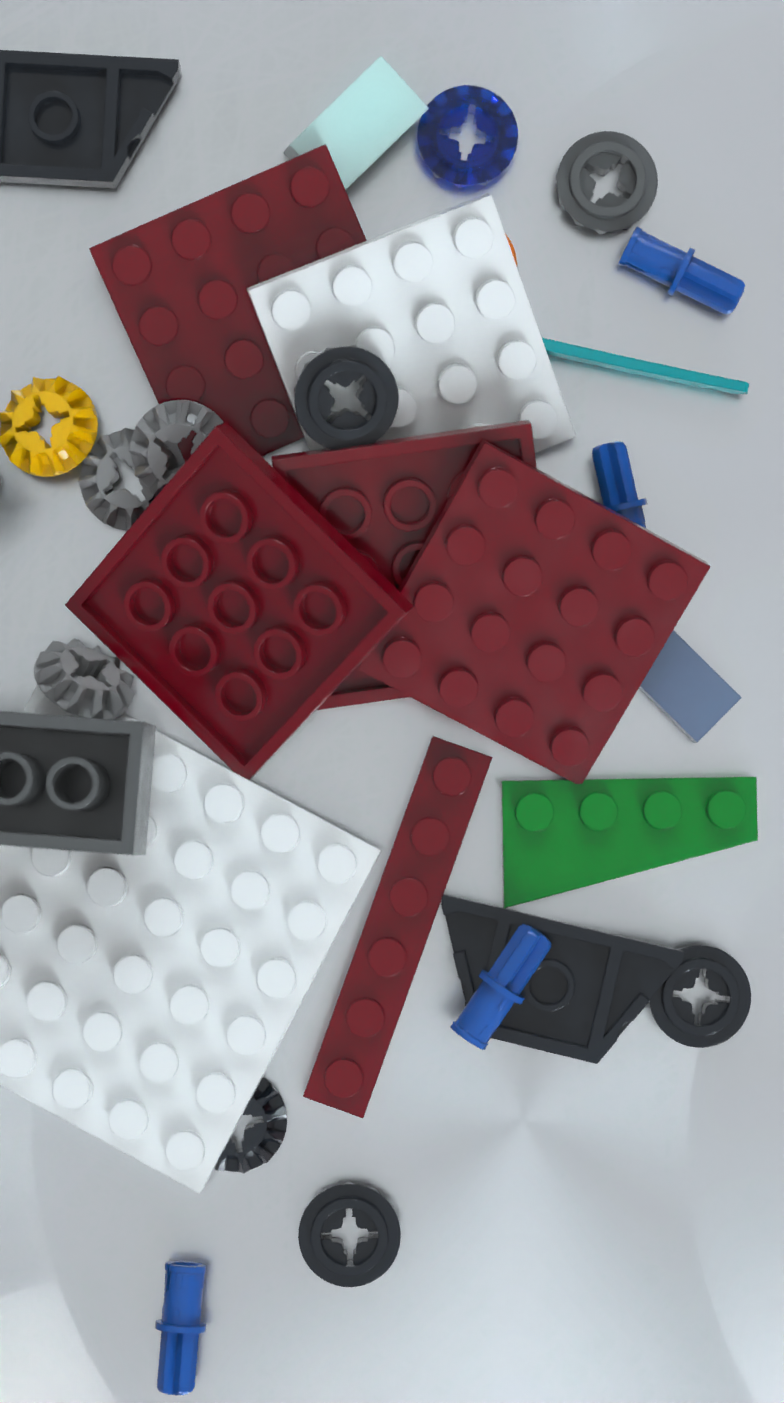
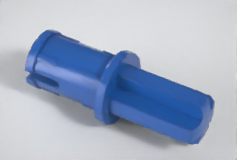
[618,227,745,315]
[592,441,647,528]
[450,924,551,1050]
[155,1261,206,1395]

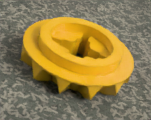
[0,376,98,477]

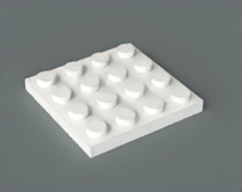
[246,193,576,453]

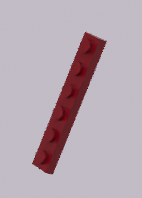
[303,736,493,1118]

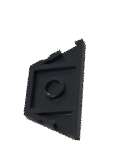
[0,50,181,188]
[441,894,685,1064]

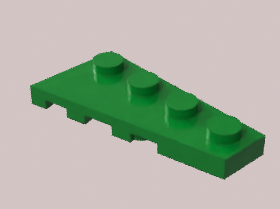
[501,777,758,908]

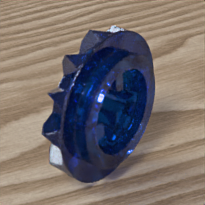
[417,85,518,188]

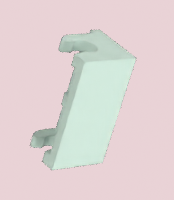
[283,56,429,190]

